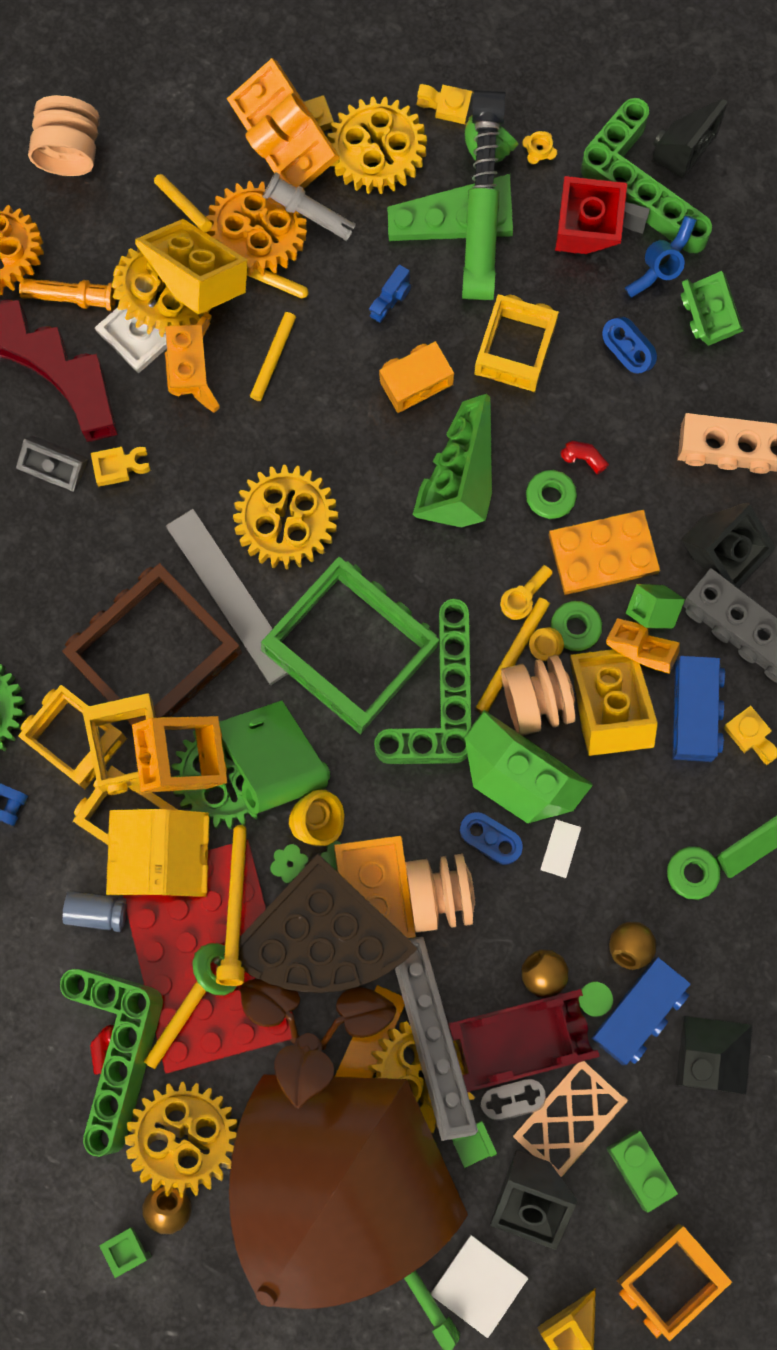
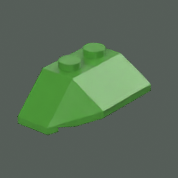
[465,710,593,823]

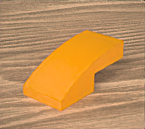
[606,618,680,673]

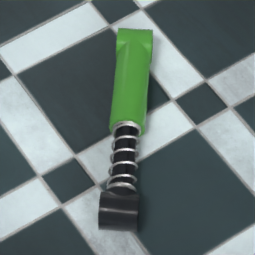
[462,90,505,300]

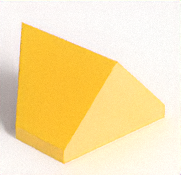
[537,1288,596,1350]

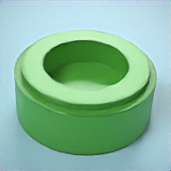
[578,982,613,1017]

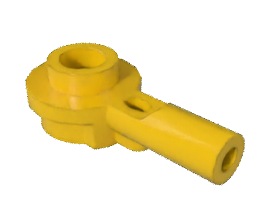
[500,565,553,620]

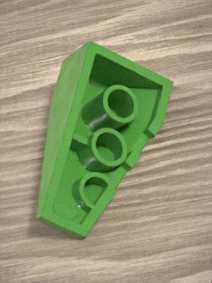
[413,394,492,528]

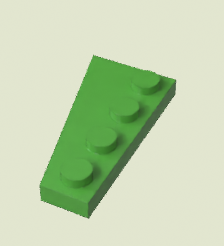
[387,174,513,241]

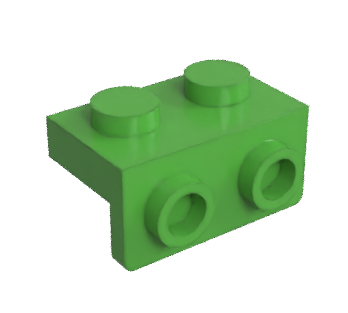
[681,271,744,346]

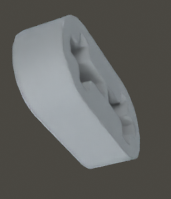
[481,1079,546,1121]

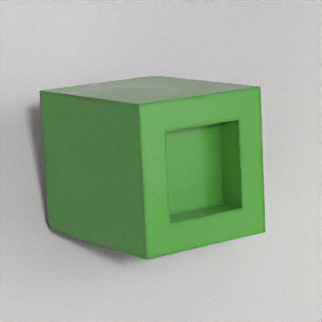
[626,584,685,628]
[452,1120,497,1168]
[99,1227,152,1278]

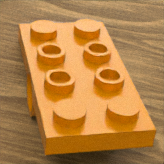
[227,58,340,189]

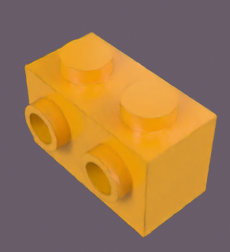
[379,341,454,413]

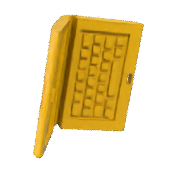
[106,809,209,897]

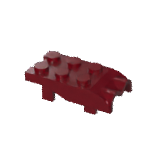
[448,989,600,1092]

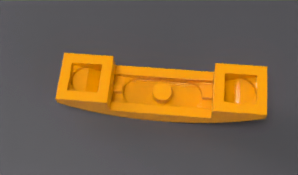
[335,985,405,1078]

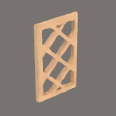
[513,1061,628,1177]

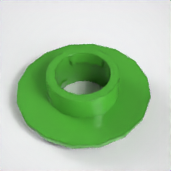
[526,470,577,519]
[551,601,602,651]
[667,846,720,900]
[192,943,237,996]

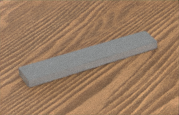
[166,509,288,686]
[395,937,478,1141]

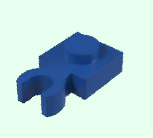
[369,264,411,323]

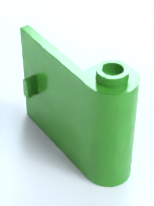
[219,701,330,814]

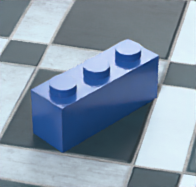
[672,656,725,762]
[590,957,690,1065]

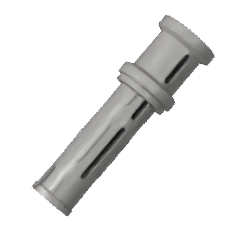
[262,172,356,241]

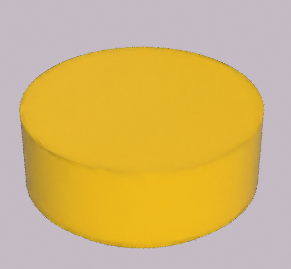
[529,627,564,661]

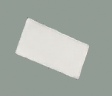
[541,819,581,878]

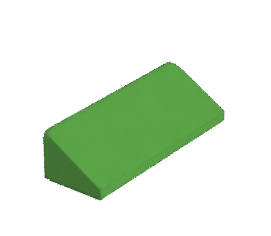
[716,816,777,878]

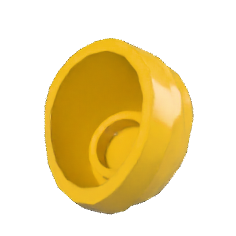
[288,789,345,846]

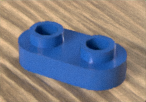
[602,317,657,374]
[460,812,523,865]

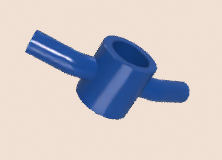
[625,215,697,298]

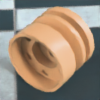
[28,95,100,176]
[501,655,575,736]
[405,854,475,933]

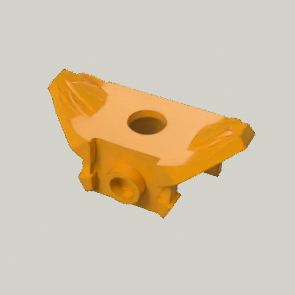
[165,312,220,413]

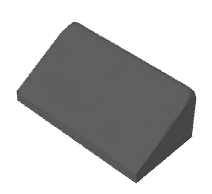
[16,436,89,492]

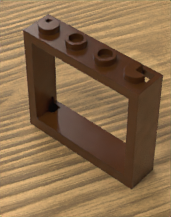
[62,563,242,726]

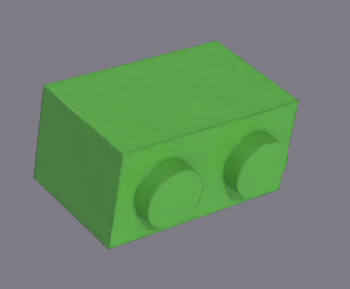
[606,1130,678,1213]

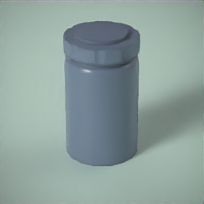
[62,891,127,932]

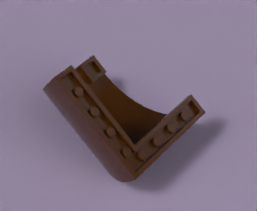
[229,1074,468,1309]

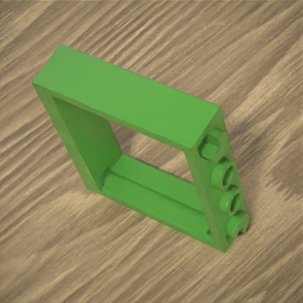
[261,557,439,735]

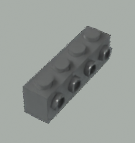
[683,568,777,683]

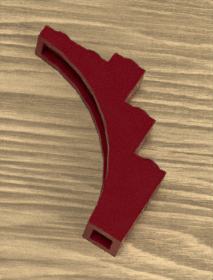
[0,300,118,442]

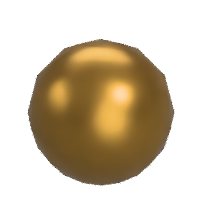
[609,922,657,970]
[522,950,569,997]
[142,1185,192,1234]

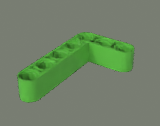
[581,98,712,253]
[374,599,471,764]
[60,969,163,1157]

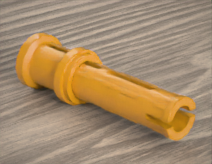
[19,278,117,311]

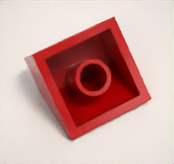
[555,176,627,254]

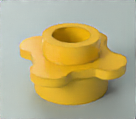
[522,131,557,164]

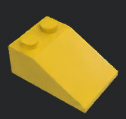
[135,219,248,314]
[570,649,658,756]

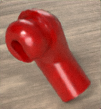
[561,440,609,475]
[90,1025,114,1075]

